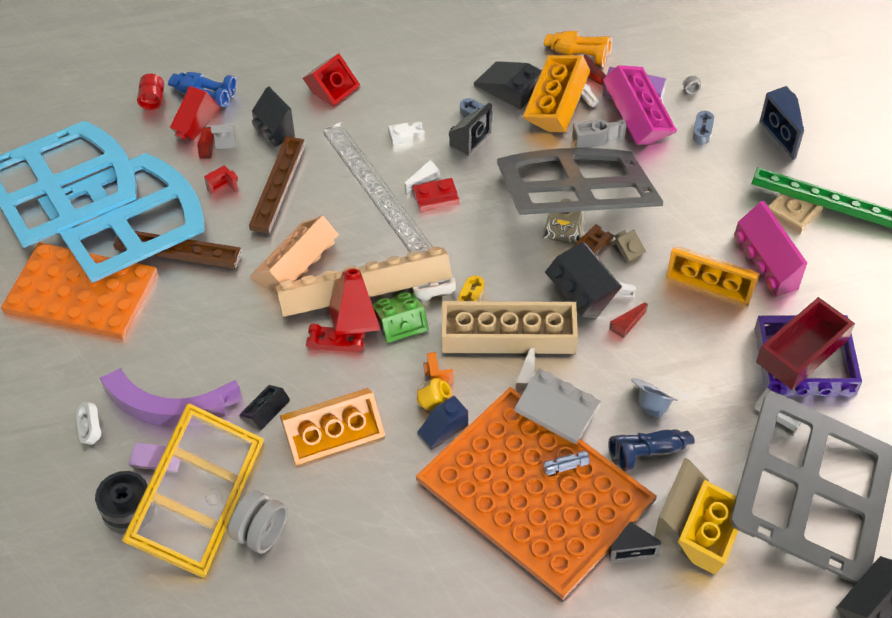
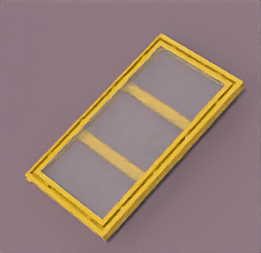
[122,404,264,578]

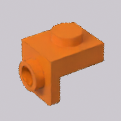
[423,352,454,386]

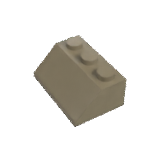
[654,458,709,552]

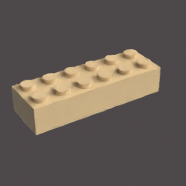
[442,301,578,354]

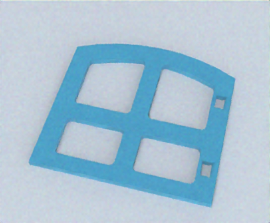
[0,121,137,248]
[38,153,205,283]

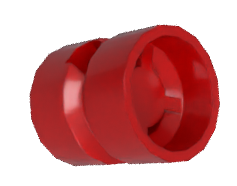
[137,73,165,111]

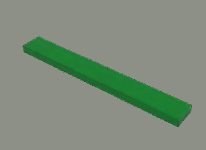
[751,167,892,228]

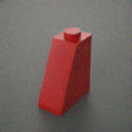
[170,86,220,141]

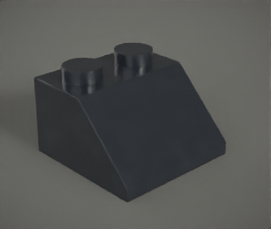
[252,86,295,147]

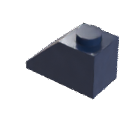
[417,396,468,450]

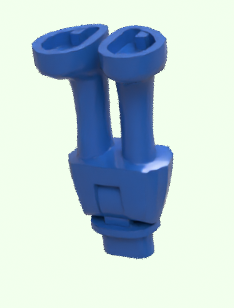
[168,72,237,107]

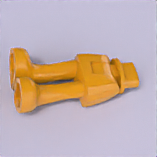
[544,31,612,67]

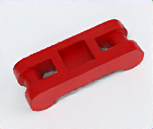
[306,324,365,352]

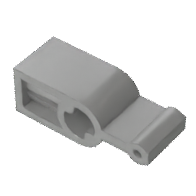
[572,119,626,148]

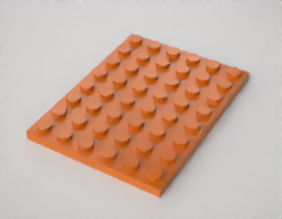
[416,387,657,600]

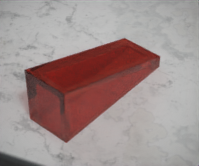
[583,54,606,86]
[197,127,214,159]
[609,302,648,338]

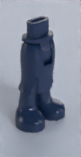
[608,429,695,472]

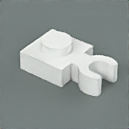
[388,122,425,145]

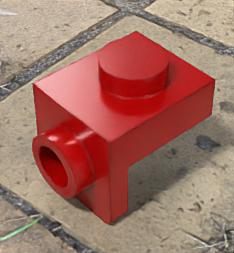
[204,165,238,194]

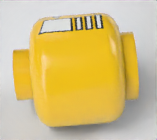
[416,378,452,412]

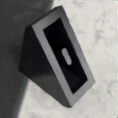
[609,521,661,562]

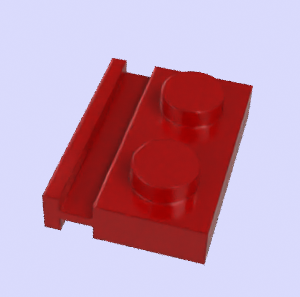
[413,178,460,213]

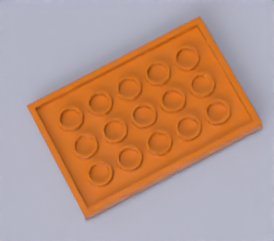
[1,242,157,339]

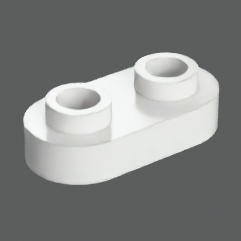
[413,278,457,301]
[76,401,101,445]

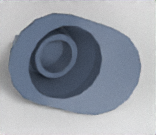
[631,378,678,418]

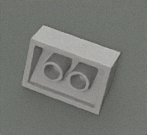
[514,369,601,444]

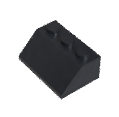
[545,242,623,318]
[835,556,892,618]

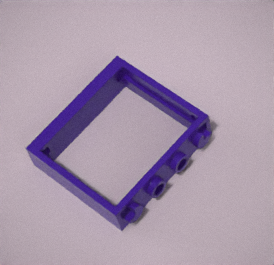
[754,315,862,396]

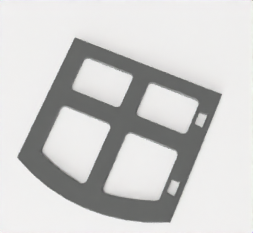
[497,148,663,215]

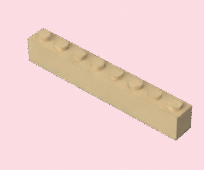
[275,247,452,317]

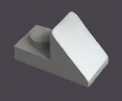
[211,124,236,149]

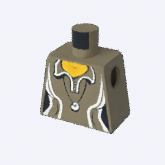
[542,199,585,244]

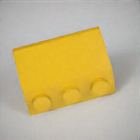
[678,480,738,575]

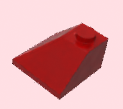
[302,53,360,106]

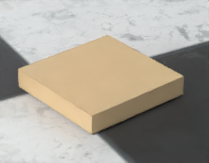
[768,193,823,233]

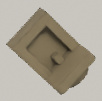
[610,230,646,262]

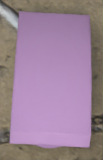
[128,443,181,473]

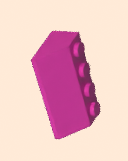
[603,65,677,145]
[734,201,807,297]

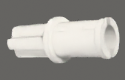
[580,84,598,107]

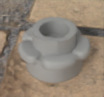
[682,76,701,94]

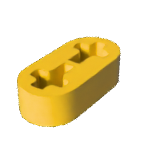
[458,275,485,301]

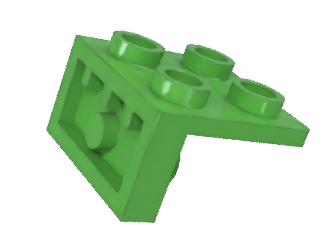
[372,292,429,343]

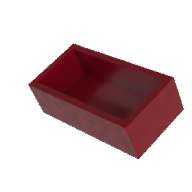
[756,297,855,390]

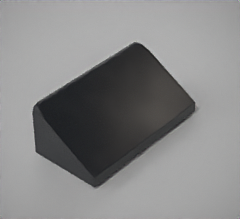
[239,385,290,430]

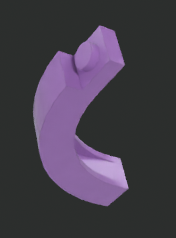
[100,368,242,427]

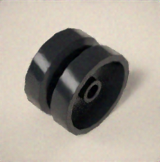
[95,471,155,534]

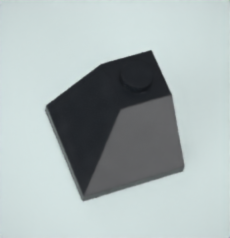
[448,103,492,156]

